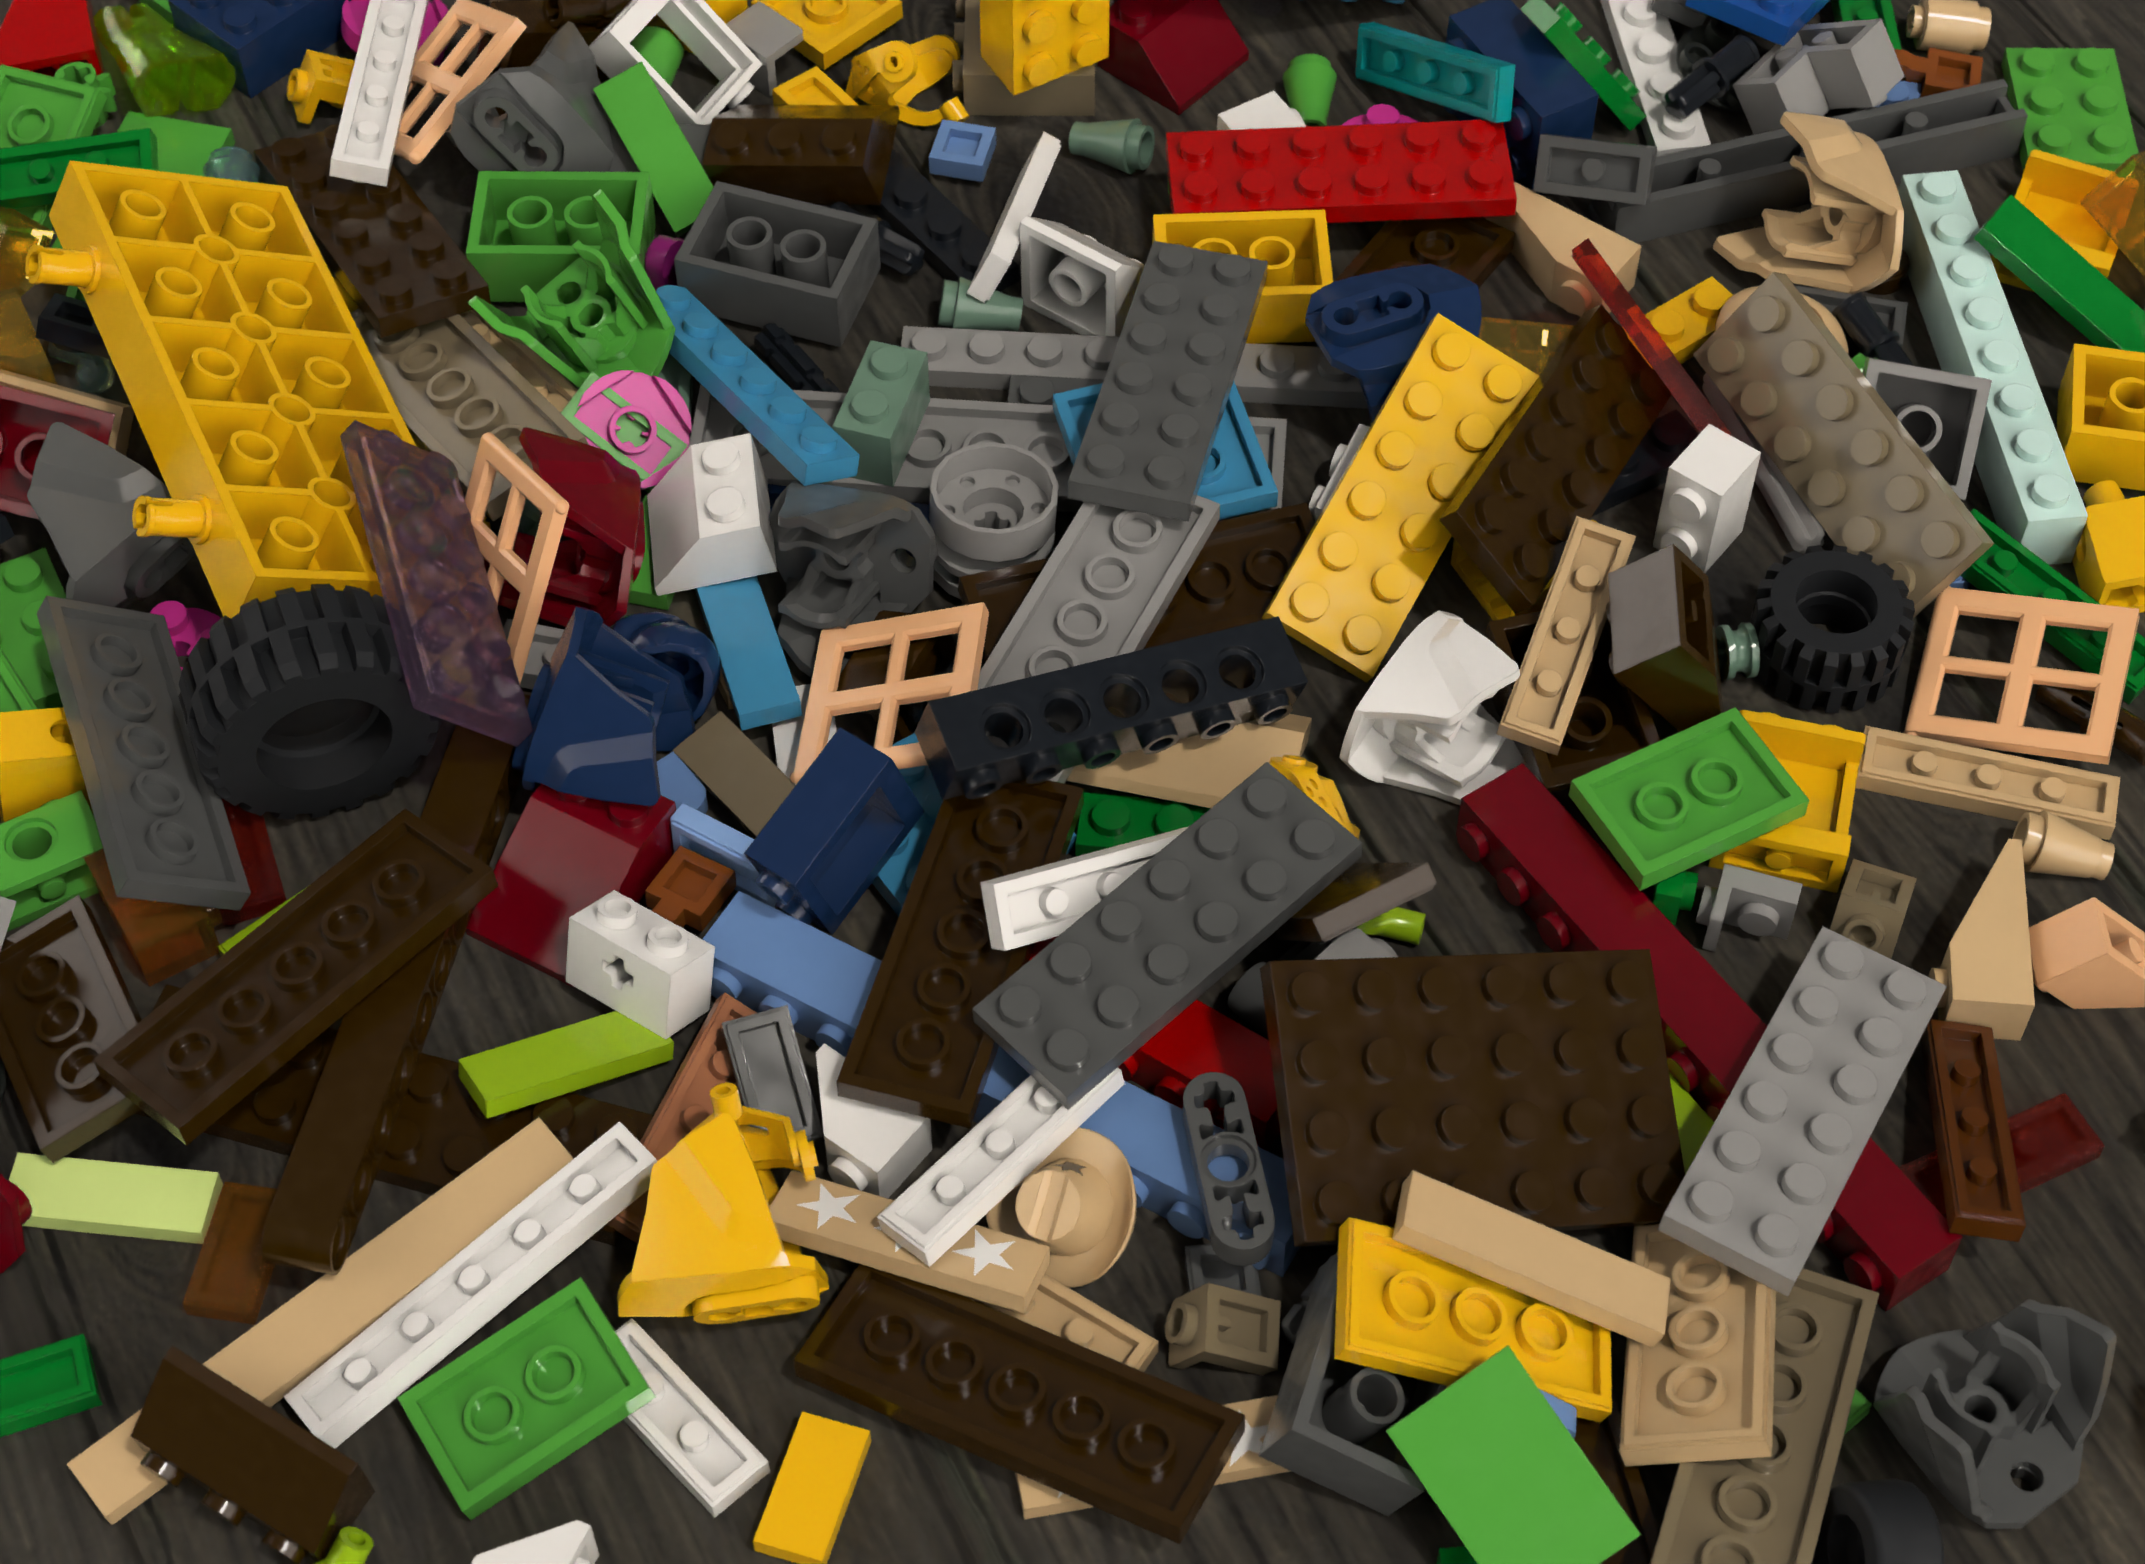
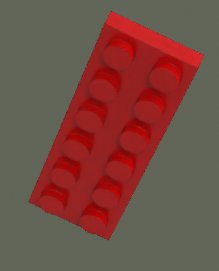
[1166,120,1517,223]

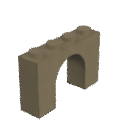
[953,0,1095,116]

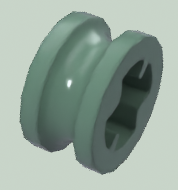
[1715,622,1760,681]

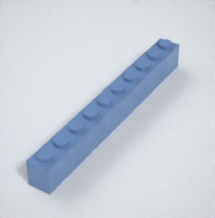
[703,891,1300,1277]

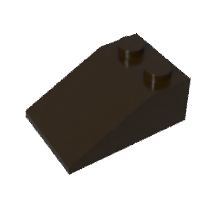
[1484,611,1660,793]

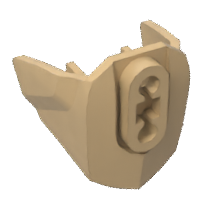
[1713,112,1904,294]

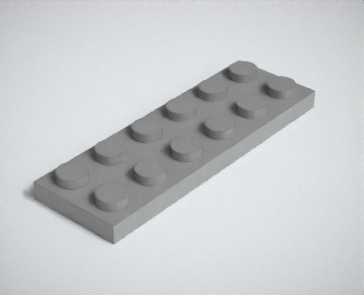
[978,495,1220,784]
[1657,926,1947,1297]

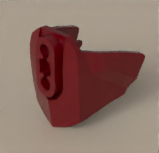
[473,427,645,627]

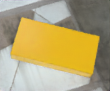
[753,1411,871,1564]

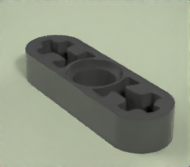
[1182,1072,1275,1266]

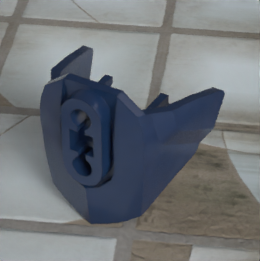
[1305,264,1482,423]
[511,606,696,806]

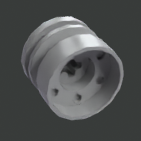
[929,442,1059,599]

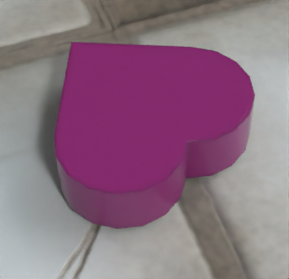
[645,235,684,291]

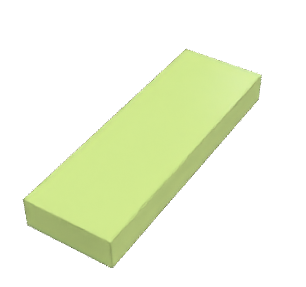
[8,1153,223,1245]

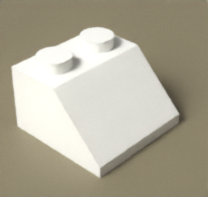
[1020,216,1145,337]
[647,433,777,596]

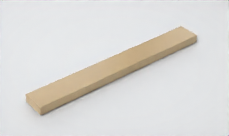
[67,1117,574,1525]

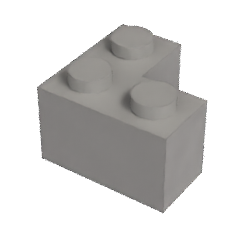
[1733,19,1904,135]

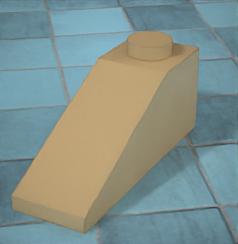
[1485,182,1641,317]
[1929,838,2035,1041]

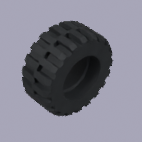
[178,584,443,819]

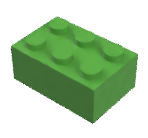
[466,171,656,302]

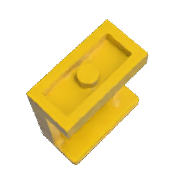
[1991,149,2141,292]
[1708,710,1866,893]

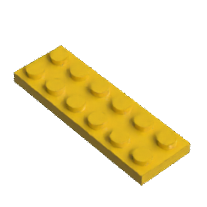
[1261,313,1539,682]

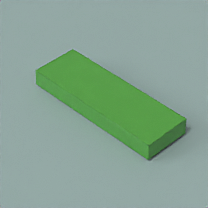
[593,61,714,237]

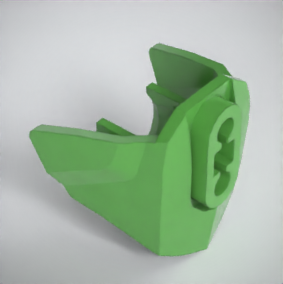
[468,189,676,388]

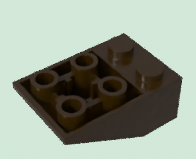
[1606,544,1723,732]

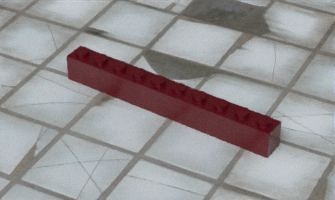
[1456,763,1963,1312]

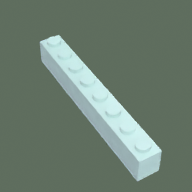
[1898,170,2088,565]

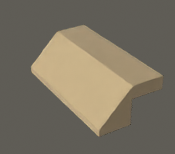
[1066,693,1312,808]

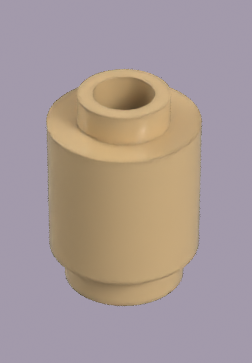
[1906,0,1991,55]

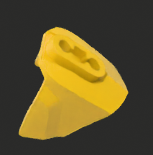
[617,1113,829,1324]

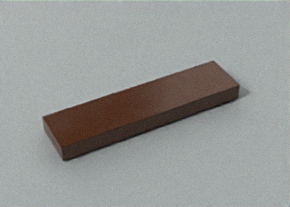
[1920,1019,2026,1242]

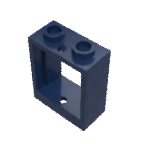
[744,727,925,935]

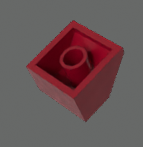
[1097,0,1249,115]

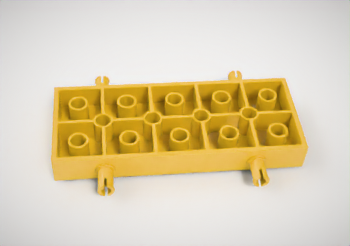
[25,160,491,638]

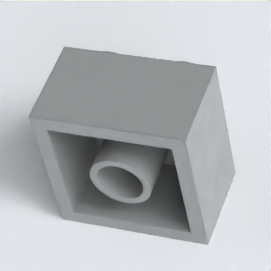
[1863,357,1992,500]

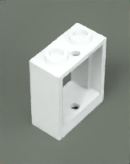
[589,0,762,125]

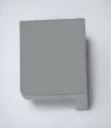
[726,1,803,97]

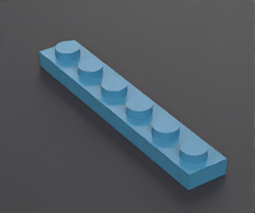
[656,285,860,486]

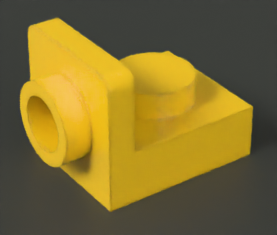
[287,49,355,125]

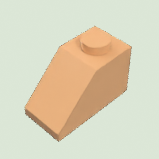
[2029,897,2145,1009]

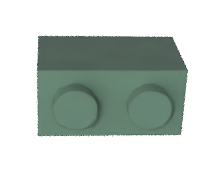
[832,340,930,487]

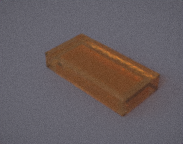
[182,1181,277,1325]

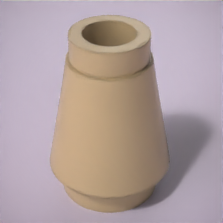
[2012,810,2115,881]

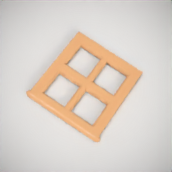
[394,0,527,165]
[457,432,569,685]
[1904,586,2139,765]
[790,602,989,784]

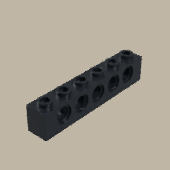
[915,616,1308,800]

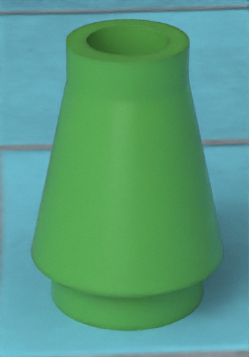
[1282,54,1337,127]

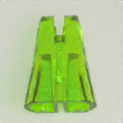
[93,3,236,117]

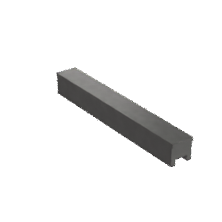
[1588,79,2028,243]

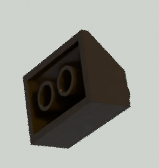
[702,105,900,205]
[131,1345,375,1564]

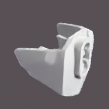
[1339,610,1529,805]

